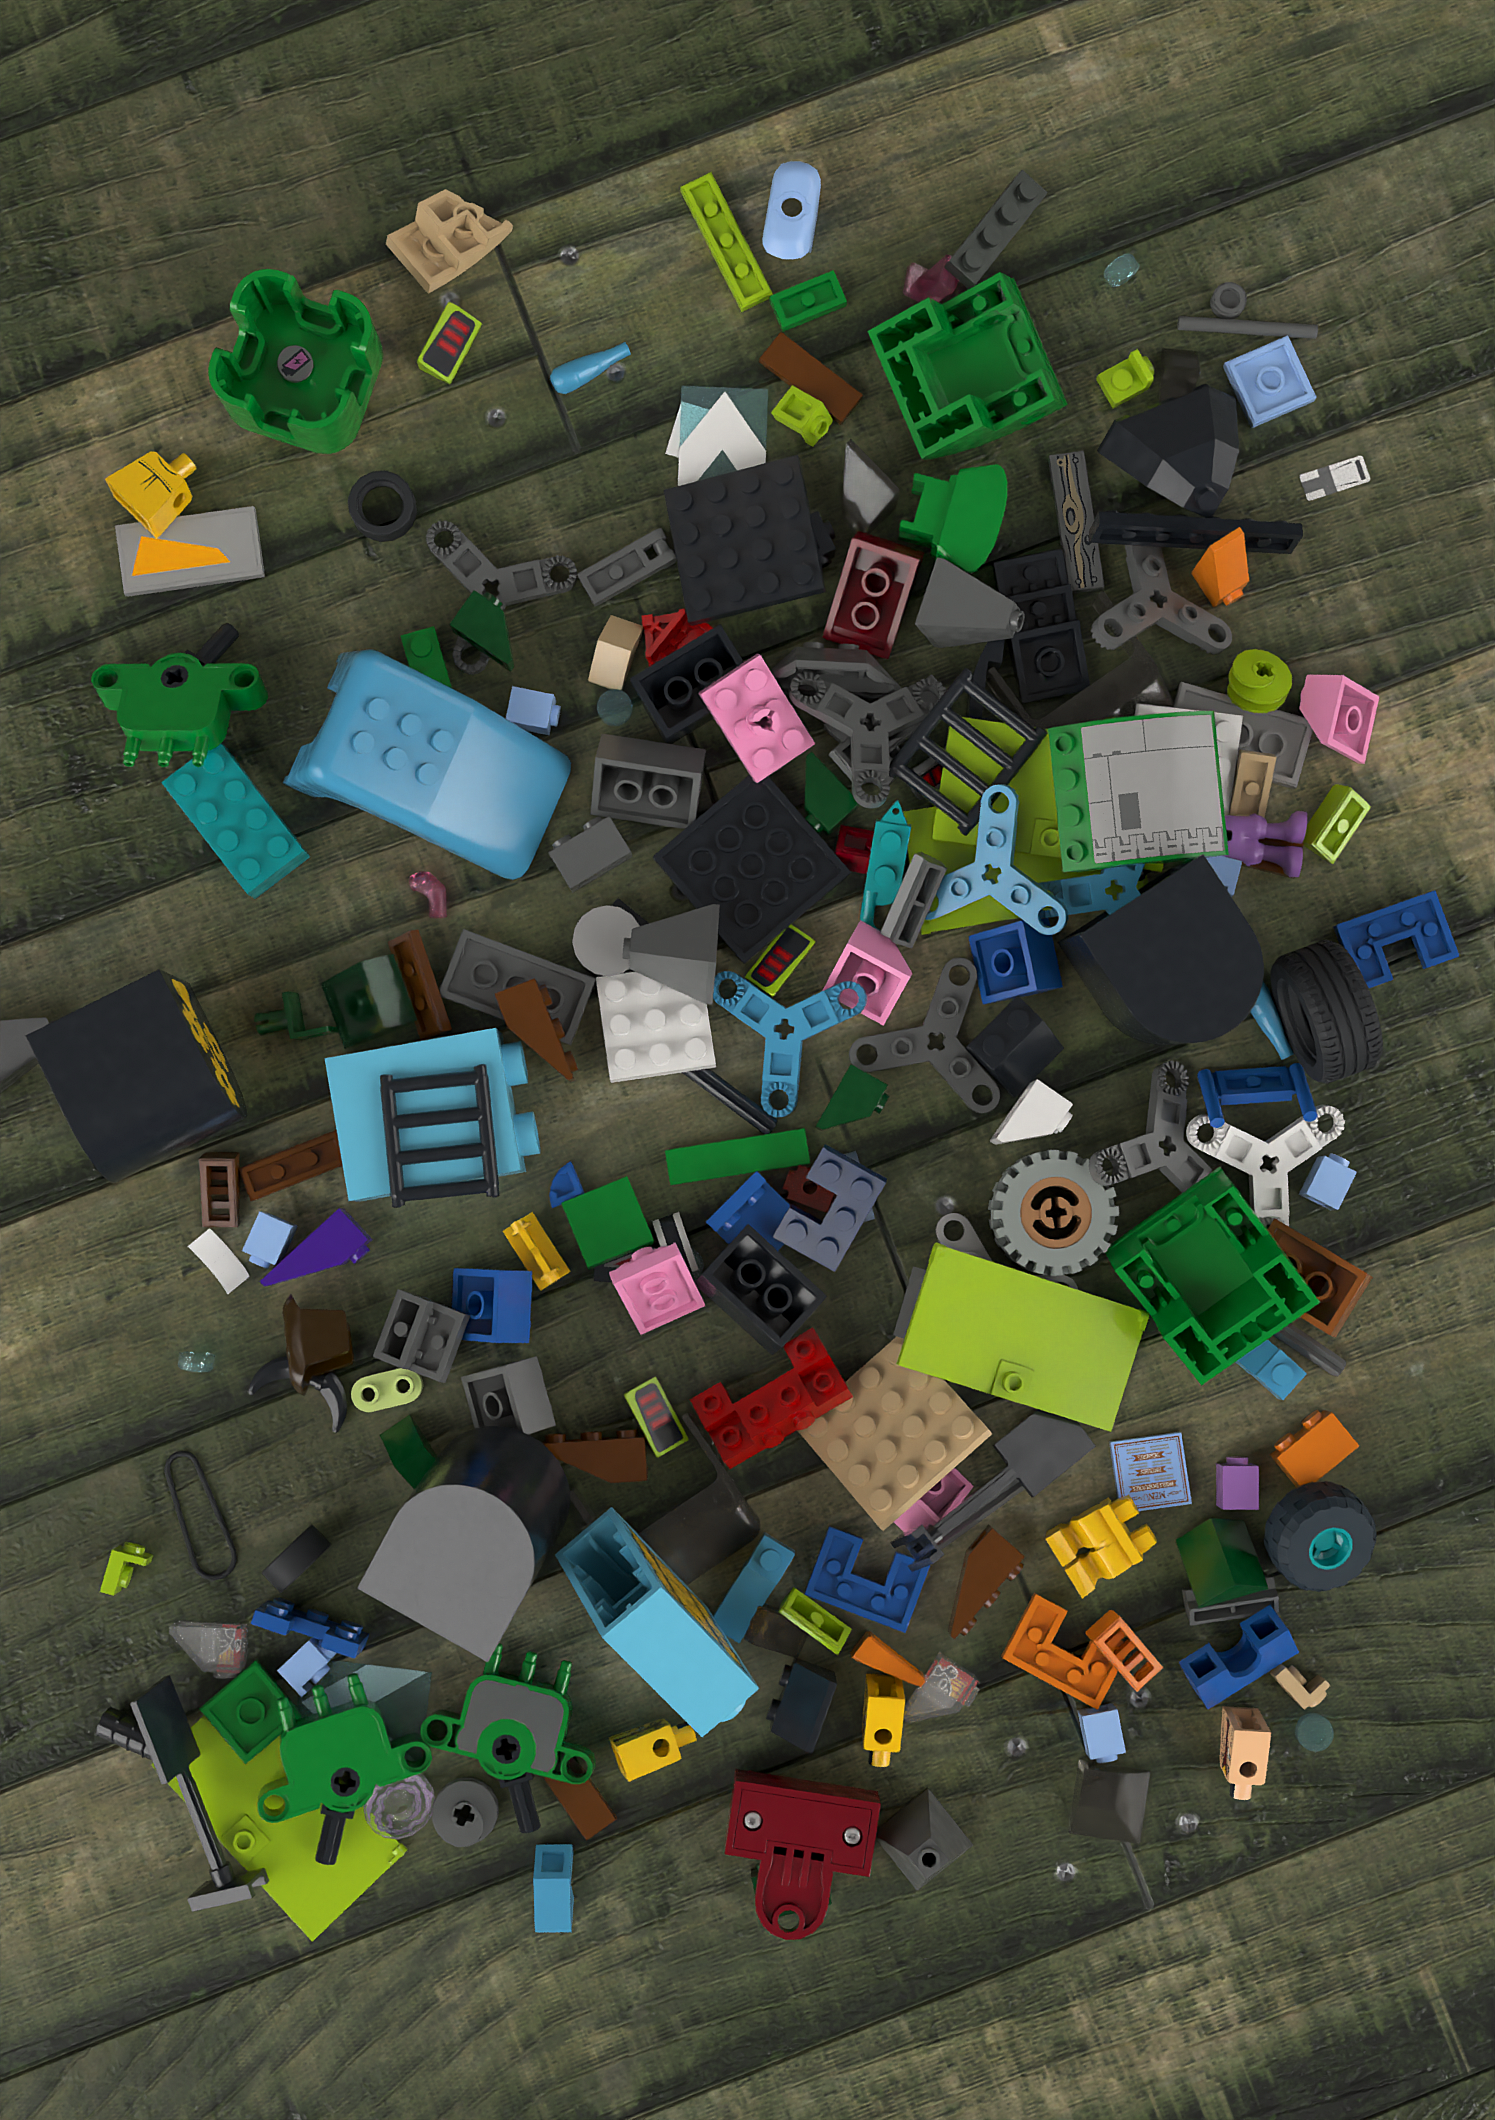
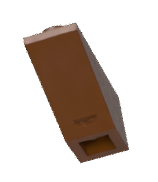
[495,978,578,1082]
[540,1429,648,1483]
[948,1524,1025,1639]

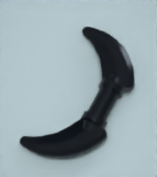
[248,1356,347,1433]

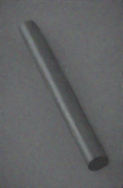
[1177,316,1318,339]

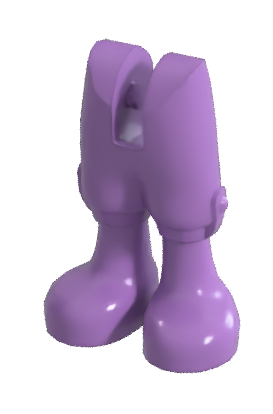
[1224,811,1307,877]

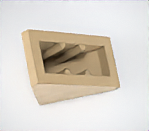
[588,615,644,693]

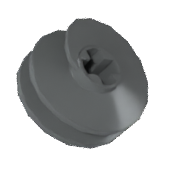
[432,1777,499,1847]

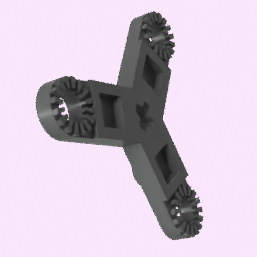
[426,520,578,675]
[1091,545,1232,655]
[789,672,946,809]
[849,958,1000,1113]
[1089,1061,1212,1193]

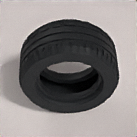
[1271,940,1383,1084]

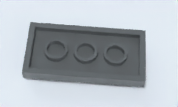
[439,929,596,1046]

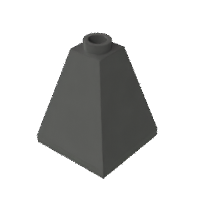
[915,557,1024,648]
[623,904,720,1005]
[0,1017,55,1094]
[876,1787,973,1891]

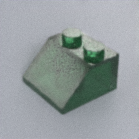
[321,954,417,1049]

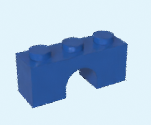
[1179,1605,1299,1709]

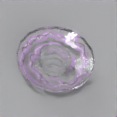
[363,1774,435,1839]

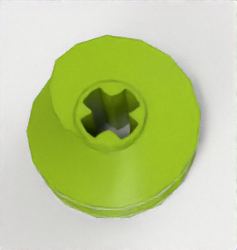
[1227,649,1292,713]

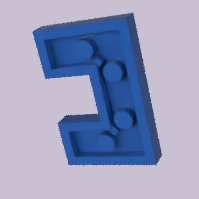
[1333,890,1459,989]
[804,1525,930,1633]
[251,1597,369,1659]

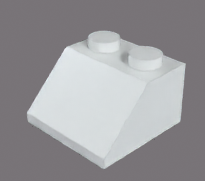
[990,1079,1073,1145]

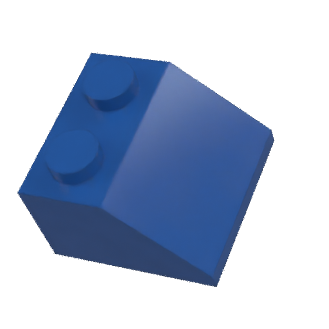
[968,918,1063,1005]
[452,1268,532,1343]

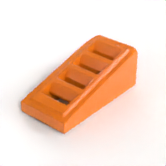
[1086,1610,1163,1692]
[850,1631,925,1687]

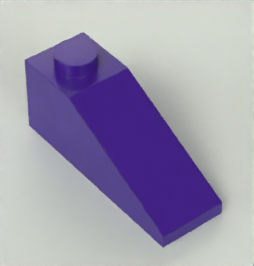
[260,1208,373,1287]

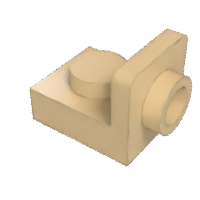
[1269,1664,1330,1710]

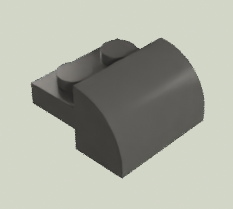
[373,1289,470,1383]

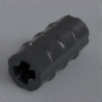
[96,1707,152,1760]

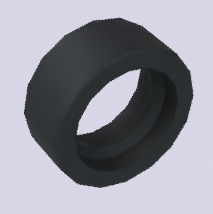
[348,470,417,542]
[262,1525,331,1593]

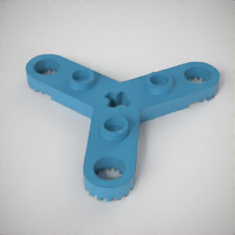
[925,784,1069,935]
[1038,864,1145,918]
[713,971,867,1117]

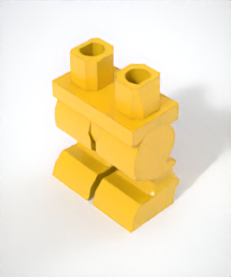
[1045,1495,1157,1599]

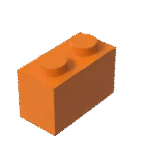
[1270,1410,1359,1488]

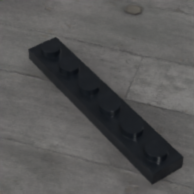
[1089,510,1303,554]

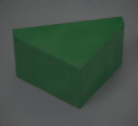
[380,1415,438,1489]

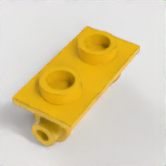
[503,1212,571,1291]

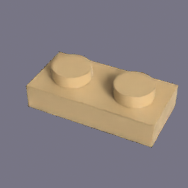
[1229,750,1277,818]

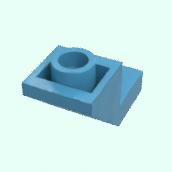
[533,1844,574,1932]

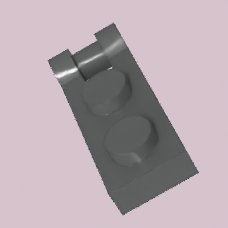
[577,528,677,607]

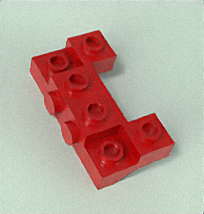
[690,1327,853,1469]

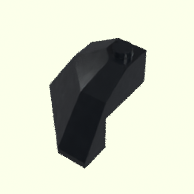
[1097,384,1239,518]

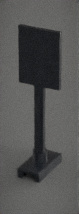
[890,1409,1096,1572]
[130,1675,269,1912]

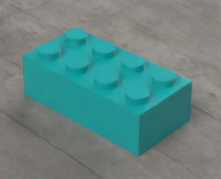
[161,743,310,899]

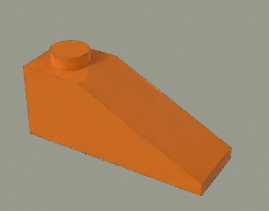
[1191,527,1249,607]

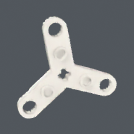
[1186,1105,1345,1227]

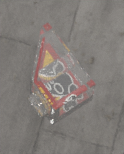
[169,1621,249,1679]
[903,1652,979,1723]

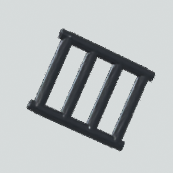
[889,668,1048,836]
[380,1064,500,1208]

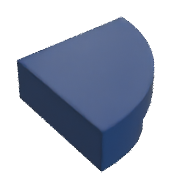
[549,1162,585,1208]

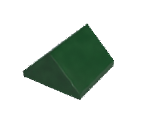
[1175,1518,1268,1608]

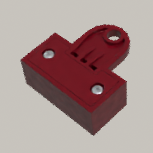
[724,1769,881,1940]

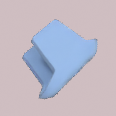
[762,161,821,259]

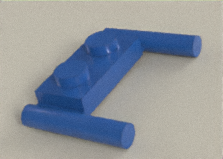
[1197,1063,1318,1128]

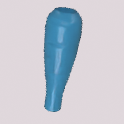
[550,342,631,394]
[1250,981,1294,1060]

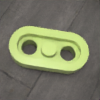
[351,1368,423,1412]

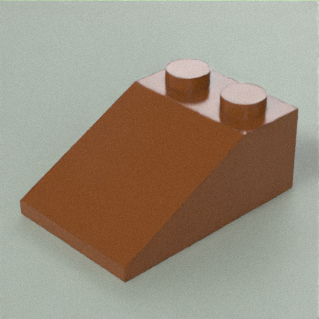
[1268,1218,1373,1338]

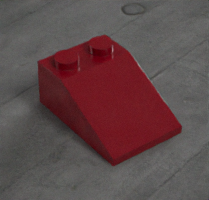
[822,531,925,659]

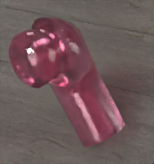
[409,871,447,919]

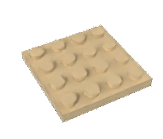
[797,1337,992,1531]

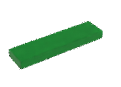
[665,1128,810,1186]

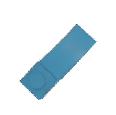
[1236,1340,1307,1400]
[713,1532,795,1643]

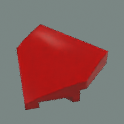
[641,609,713,667]

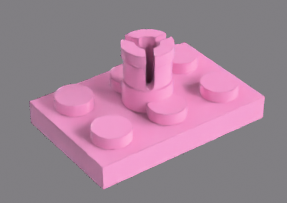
[699,654,815,783]
[609,1243,705,1335]

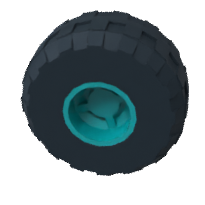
[1264,1481,1377,1592]

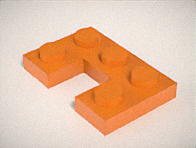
[1001,1592,1125,1710]

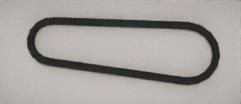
[165,1451,237,1580]

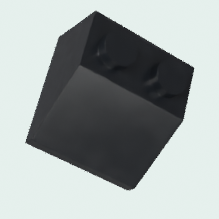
[965,996,1064,1098]
[766,1657,837,1753]

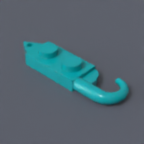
[860,800,911,931]

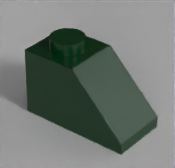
[449,590,515,672]
[804,751,859,836]
[815,1064,890,1131]

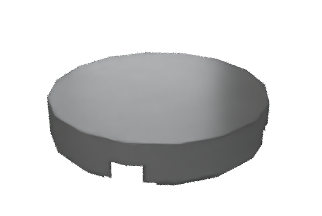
[572,905,640,977]

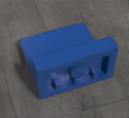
[706,1171,790,1251]

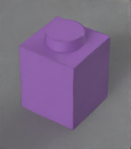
[1216,1456,1259,1510]

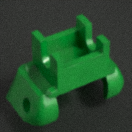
[898,464,1007,573]

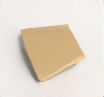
[386,189,513,294]

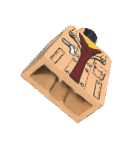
[1220,1706,1271,1800]

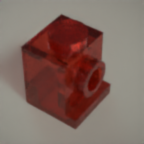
[783,1165,834,1213]

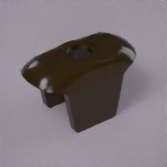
[282,1294,354,1396]

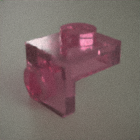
[903,254,958,302]

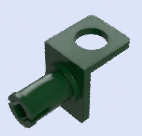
[254,991,339,1041]

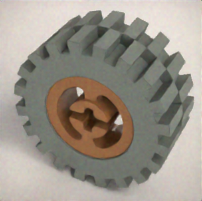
[988,1150,1119,1276]

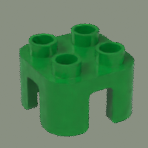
[208,269,383,454]

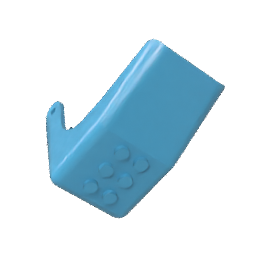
[283,649,571,880]

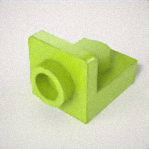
[1096,349,1155,409]
[771,385,833,447]
[100,1542,153,1596]

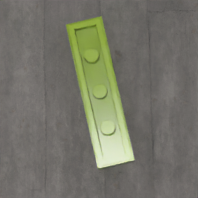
[680,172,773,312]

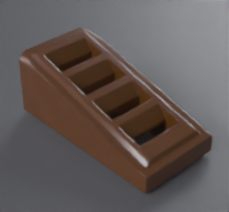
[199,1152,240,1227]

